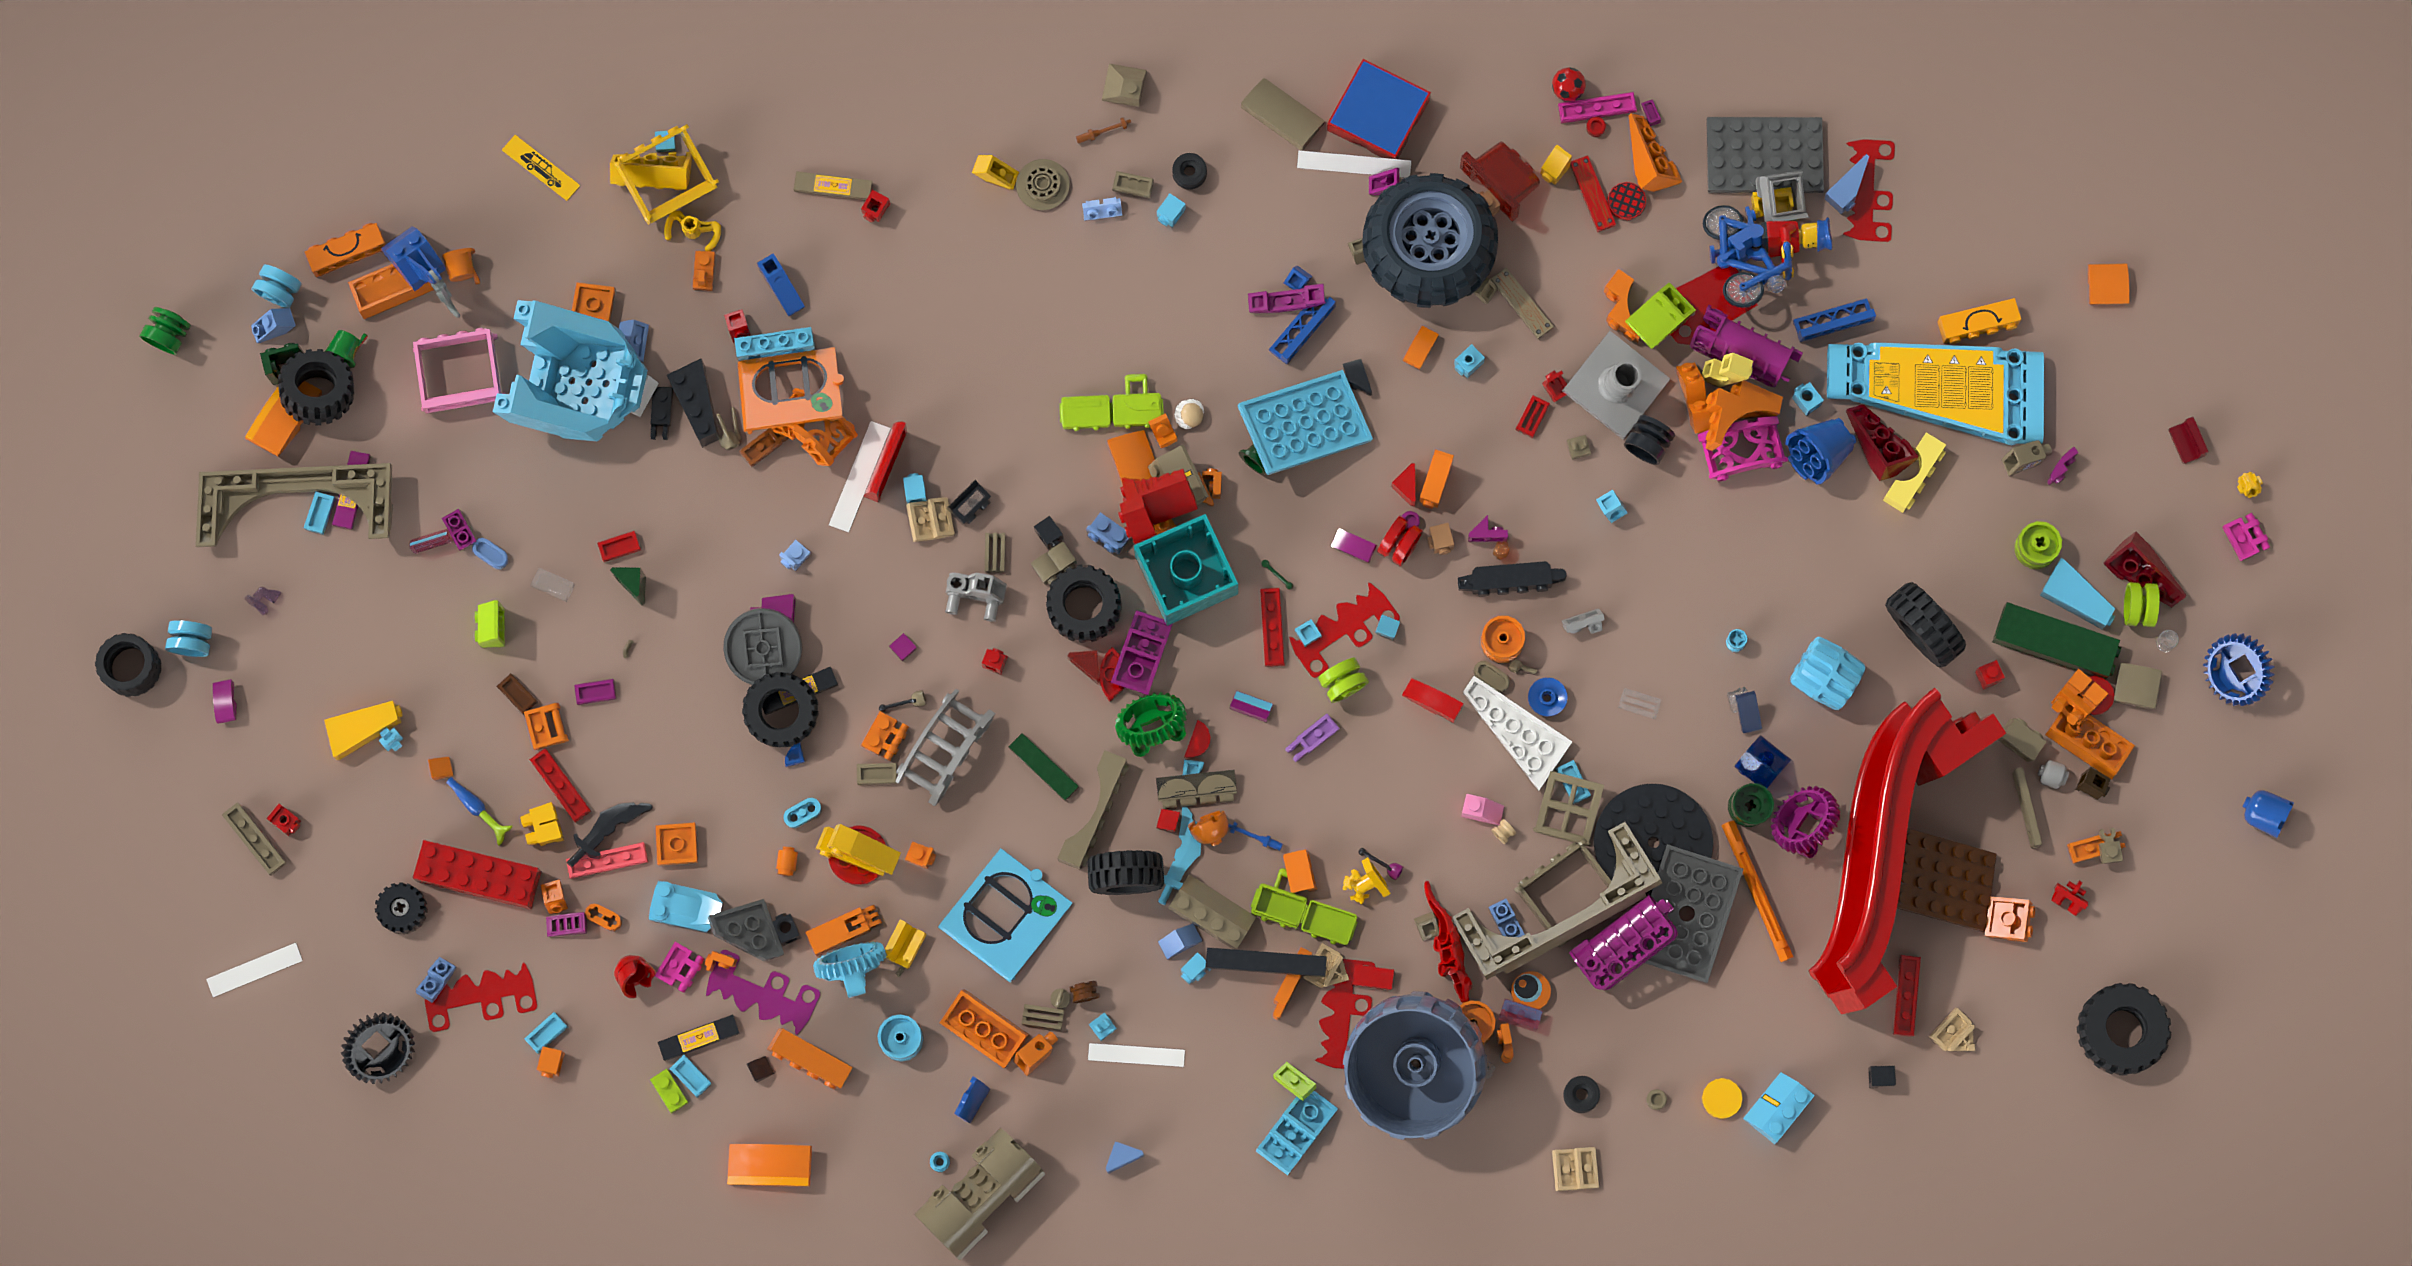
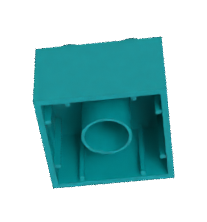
[1134,514,1238,626]

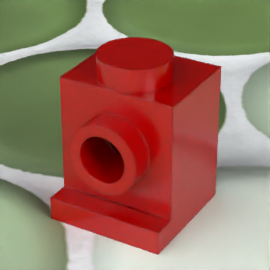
[861,190,890,223]
[982,648,1008,675]
[266,804,301,836]

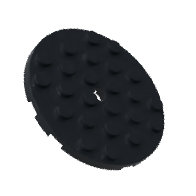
[1594,784,1713,901]

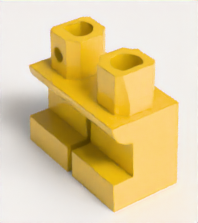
[520,802,564,846]

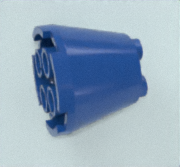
[1785,418,1856,484]

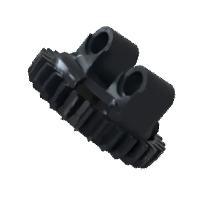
[341,1012,415,1084]

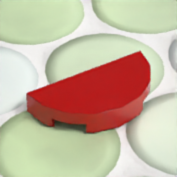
[1184,720,1211,758]

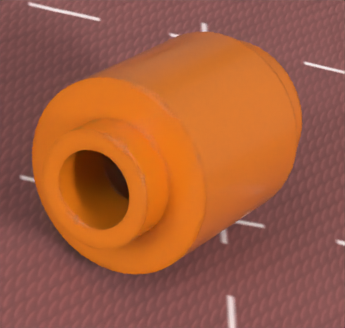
[776,846,798,876]

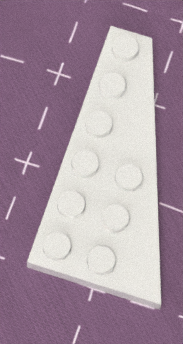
[1463,676,1572,791]

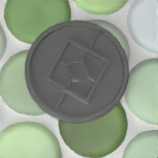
[723,608,802,685]

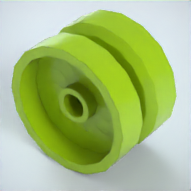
[2014,521,2062,569]
[2123,582,2160,627]
[1318,657,1369,703]

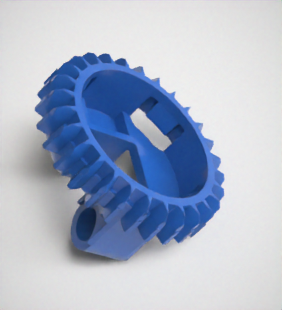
[2203,633,2275,706]

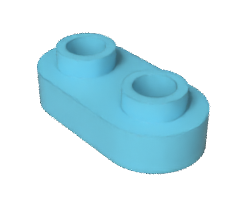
[783,798,821,828]

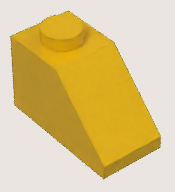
[1540,145,1572,185]
[972,155,1019,190]

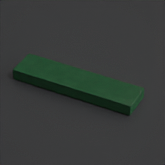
[1008,733,1079,801]

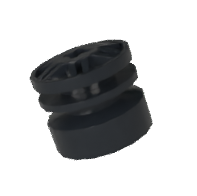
[1624,415,1675,465]

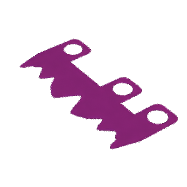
[706,950,820,1035]

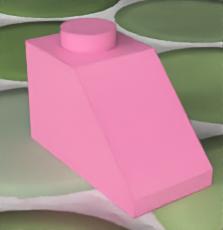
[1461,794,1504,825]

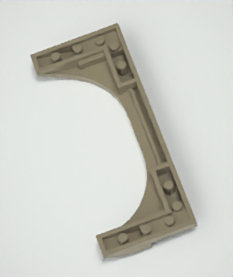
[196,463,393,547]
[1452,822,1662,980]

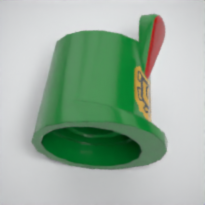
[324,330,368,368]

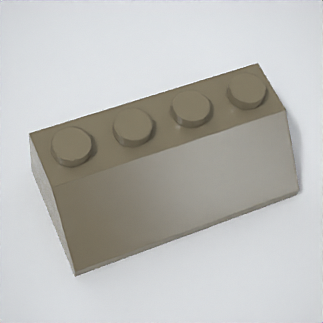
[1168,875,1256,950]

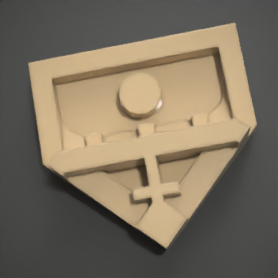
[1303,943,1349,988]
[1929,1008,1975,1051]

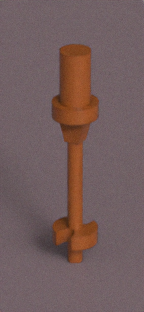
[1076,117,1131,144]

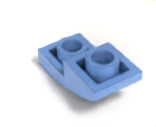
[1489,899,1525,937]
[416,957,456,1003]

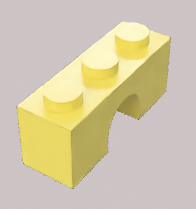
[1702,353,1753,387]

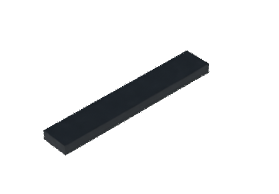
[1205,947,1327,977]

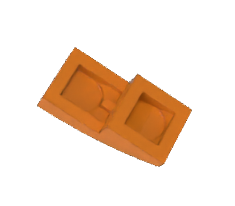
[1403,326,1439,370]

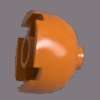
[1188,810,1229,846]

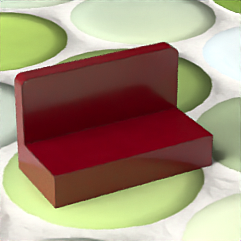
[2168,417,2209,464]

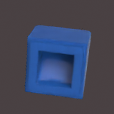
[1283,266,1312,290]

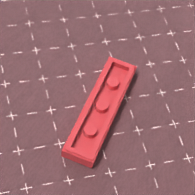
[566,842,648,879]

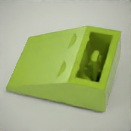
[1625,282,1696,349]

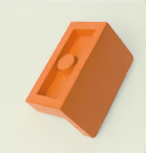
[1283,849,1317,893]

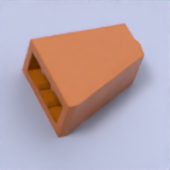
[1419,449,1454,509]

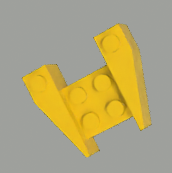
[815,824,901,876]

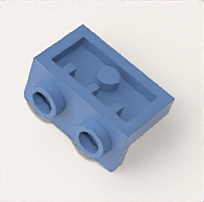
[1086,512,1130,554]

